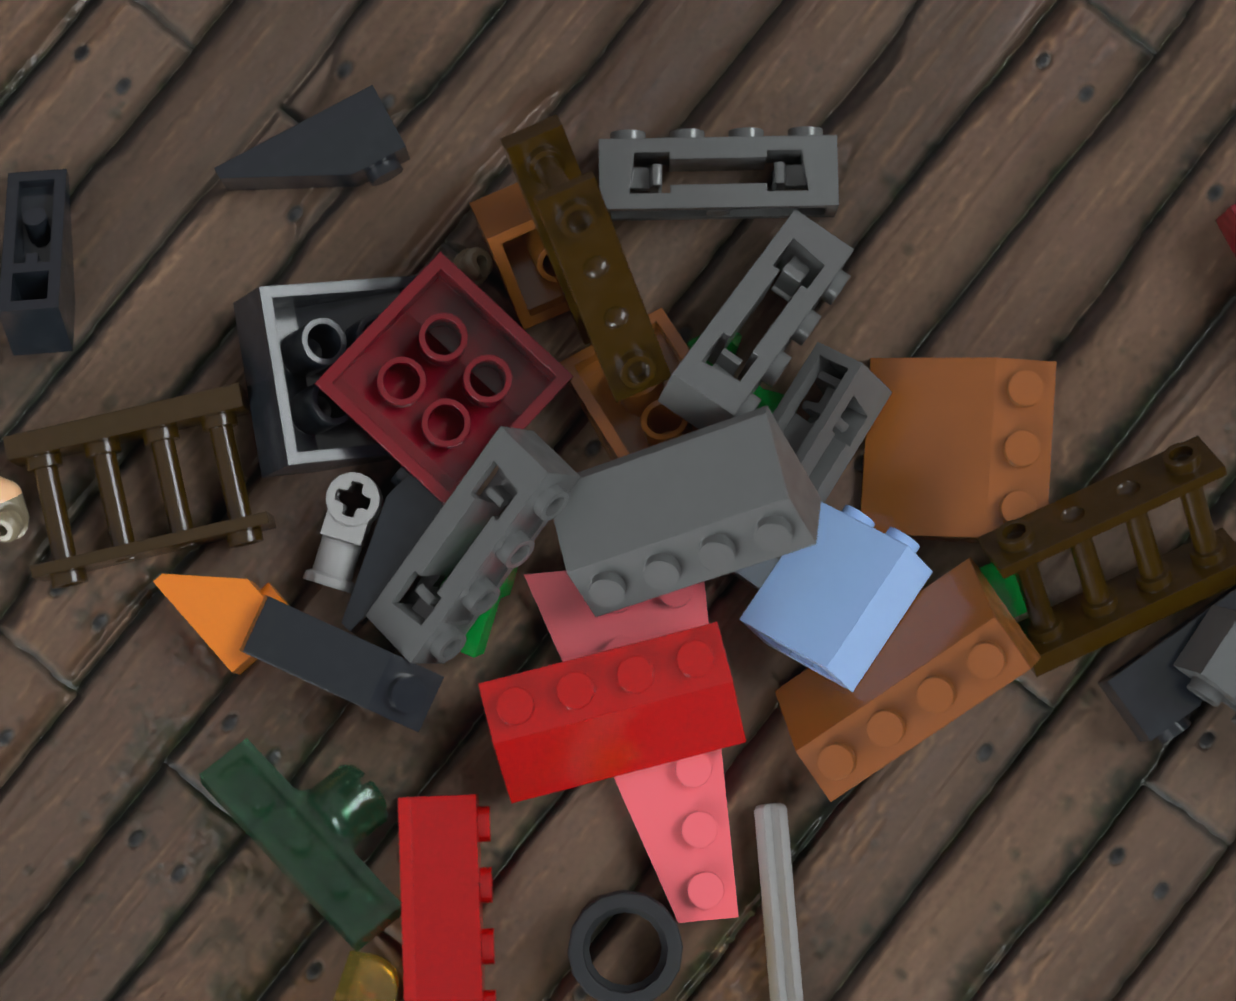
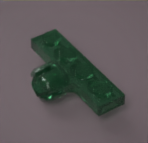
[199,738,401,953]

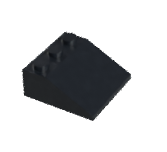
[233,275,418,478]

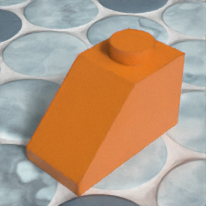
[153,574,290,675]

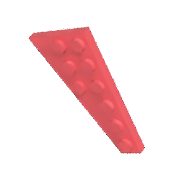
[523,570,739,923]

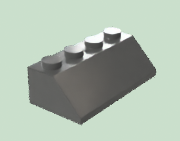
[553,406,821,617]

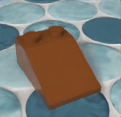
[559,308,699,461]

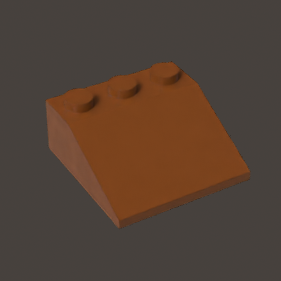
[860,357,1057,544]

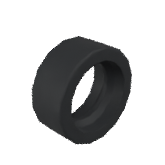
[567,890,683,1001]

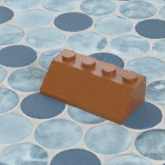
[775,557,1041,802]

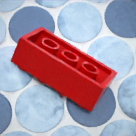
[478,622,746,804]
[398,794,497,1001]

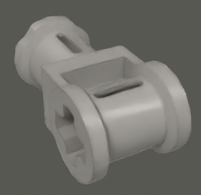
[303,472,384,593]

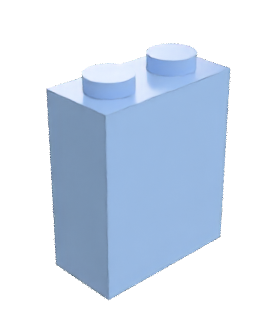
[739,502,933,692]

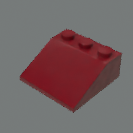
[315,251,573,504]

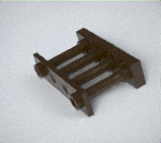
[500,114,671,403]
[3,383,276,589]
[978,436,1236,677]

